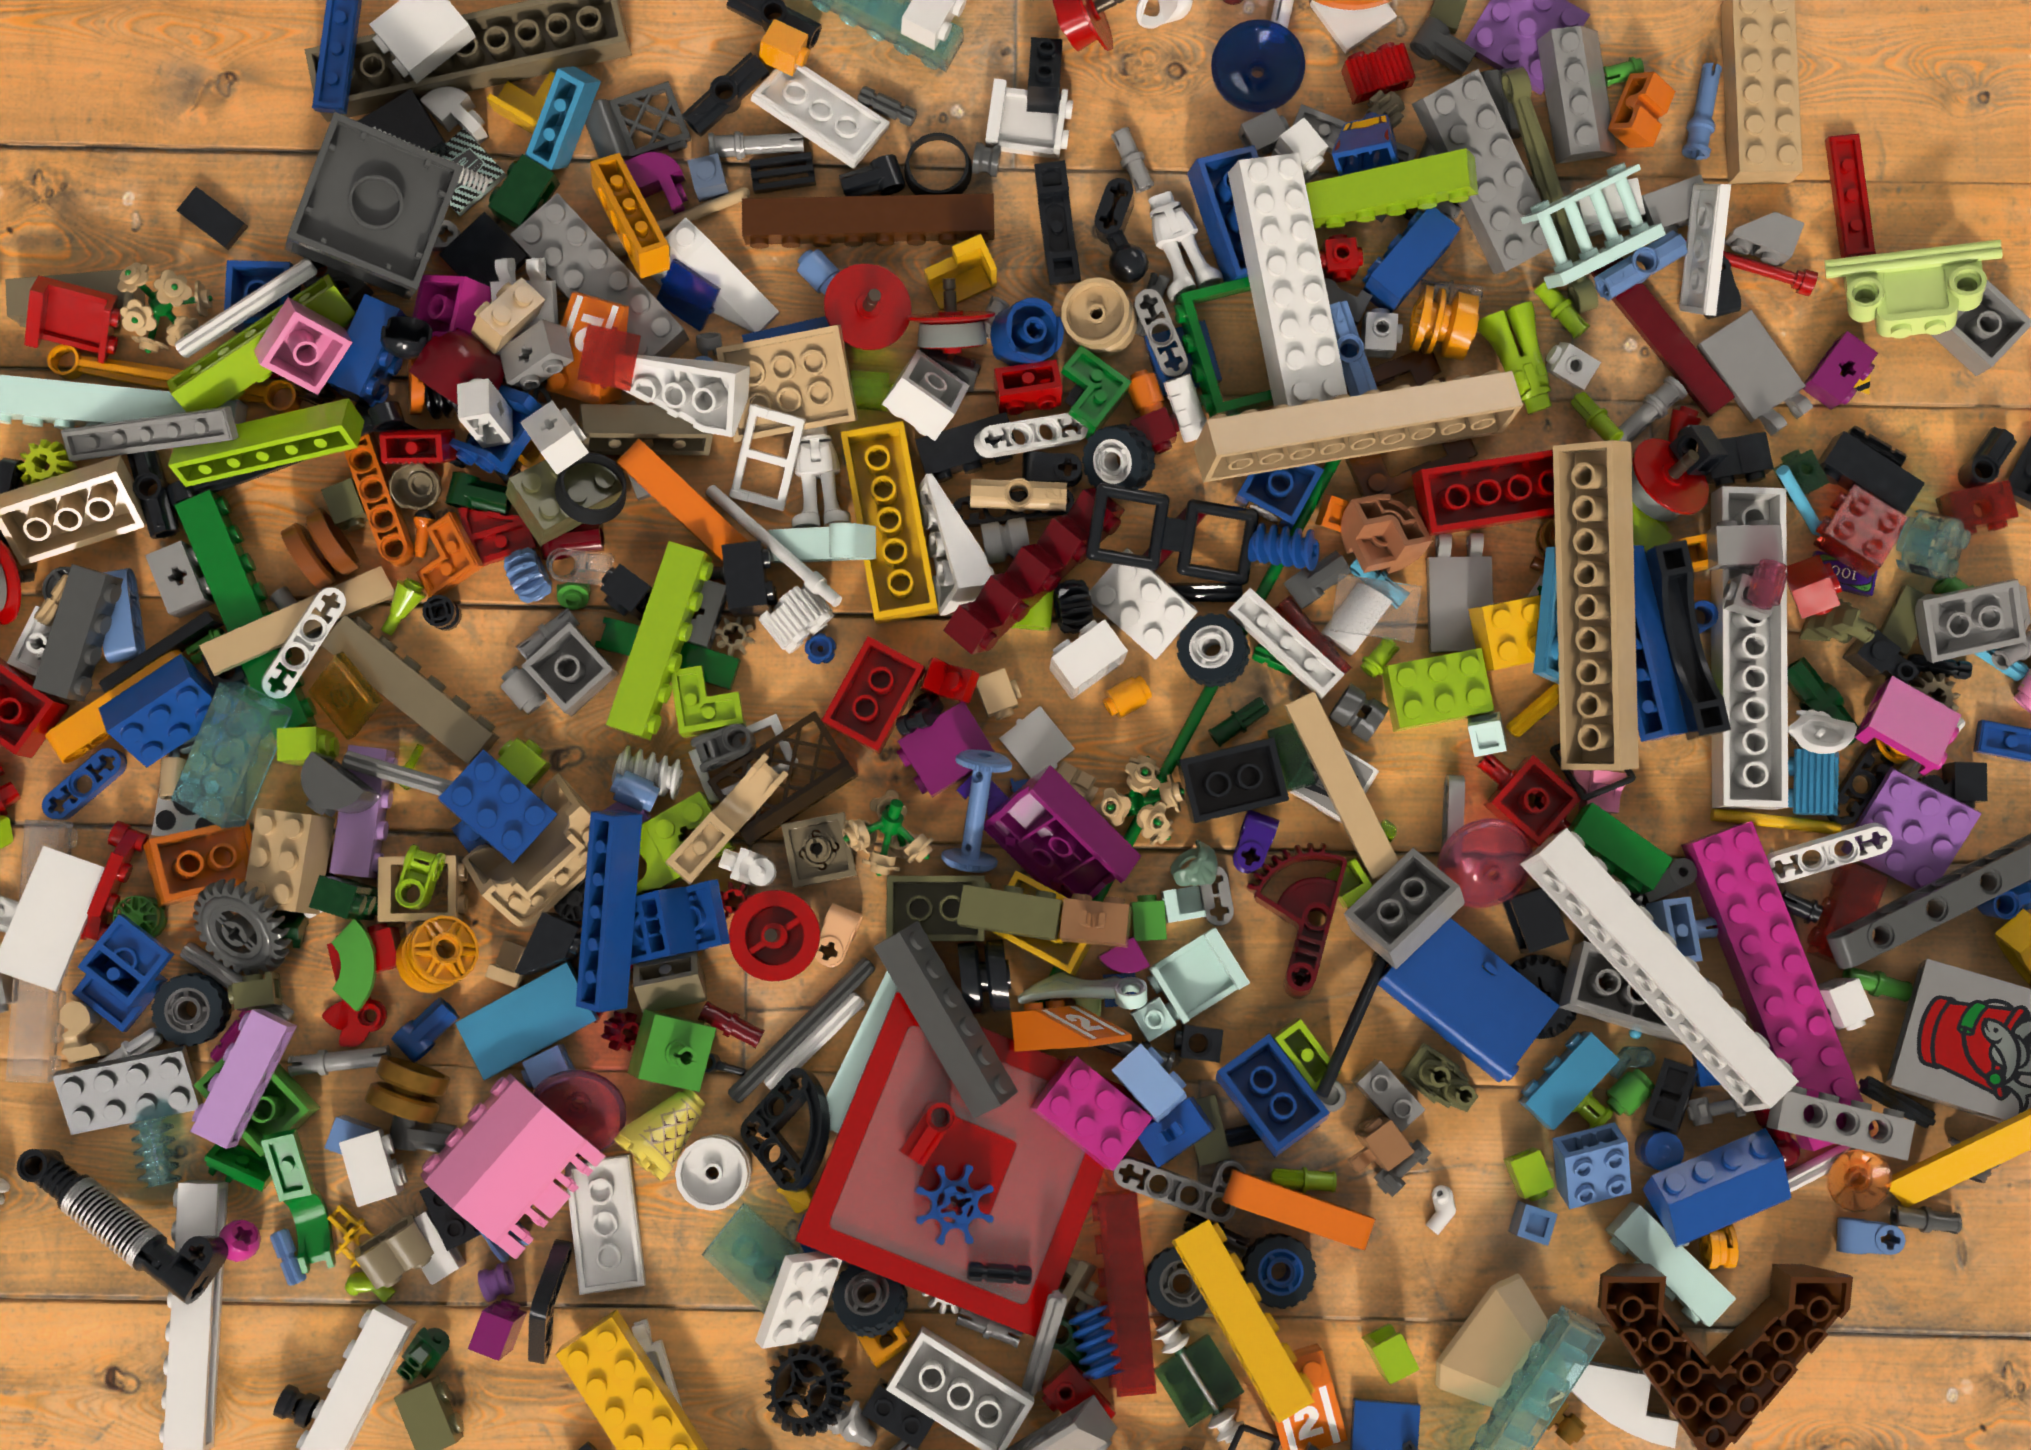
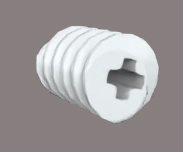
[611,745,684,800]

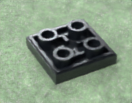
[439,212,530,287]

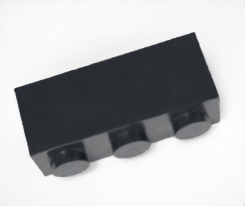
[915,412,1017,483]
[1813,431,1925,520]

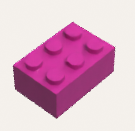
[1030,1056,1153,1171]

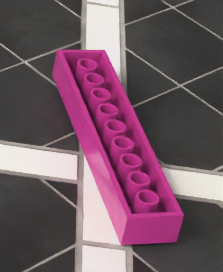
[1681,821,1874,1151]

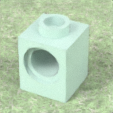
[1468,712,1507,757]
[1130,996,1177,1042]

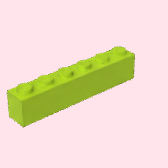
[1305,148,1478,229]
[167,274,356,412]
[168,398,365,487]
[606,541,713,740]

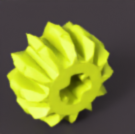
[17,439,77,484]

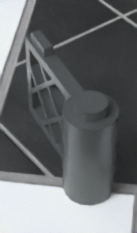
[585,81,691,161]

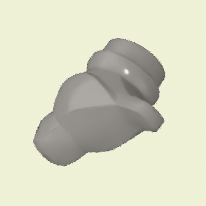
[827,1400,877,1447]

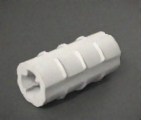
[1164,373,1207,443]

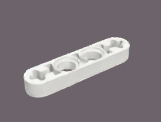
[974,413,1089,458]
[261,587,346,699]
[1766,823,1893,883]

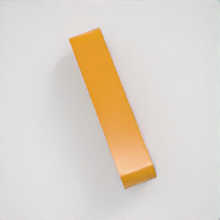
[45,649,184,764]

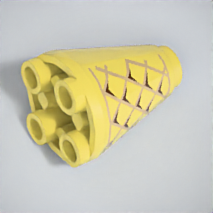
[614,1089,706,1181]

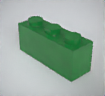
[1568,802,1673,895]

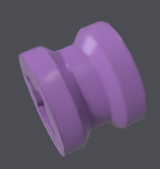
[478,1262,515,1302]

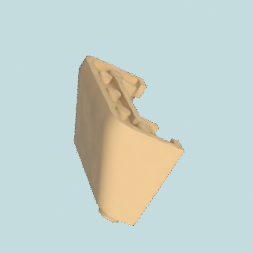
[462,773,592,927]

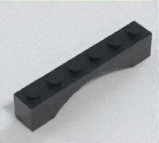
[1645,540,1731,740]

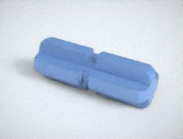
[270,1229,306,1286]

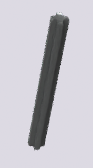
[728,957,875,1103]

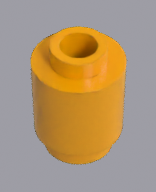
[1102,675,1152,719]

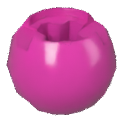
[219,1219,261,1262]

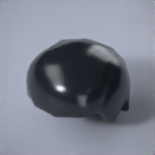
[380,316,433,360]

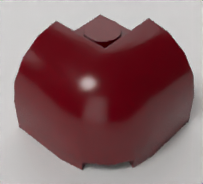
[409,328,504,405]

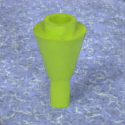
[381,578,426,636]

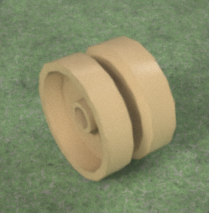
[1061,277,1137,357]

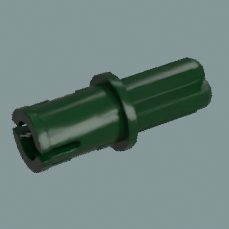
[1208,697,1270,747]

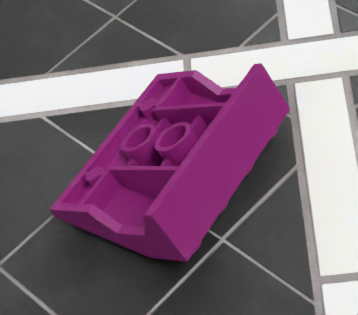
[984,765,1141,899]

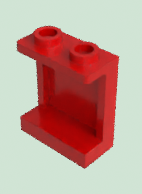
[24,275,121,364]

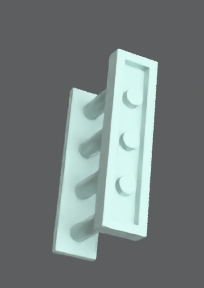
[1520,162,1666,289]

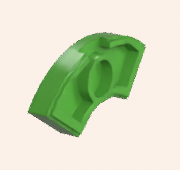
[331,919,377,1011]

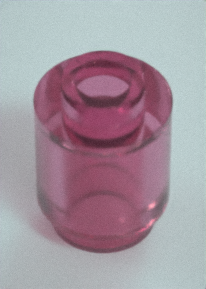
[1746,559,1788,610]

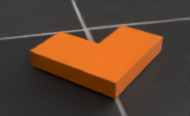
[416,512,484,598]

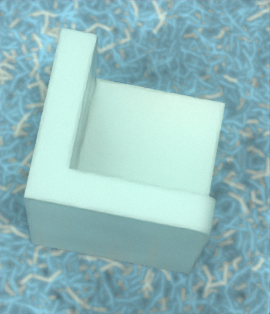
[1161,886,1206,923]

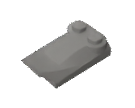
[1915,579,2031,663]

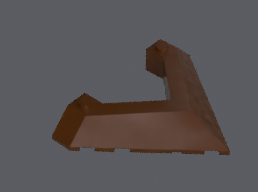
[1598,1263,1853,1450]

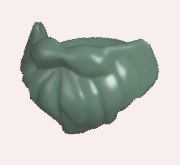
[1170,839,1218,887]

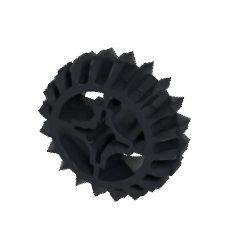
[763,1344,852,1437]

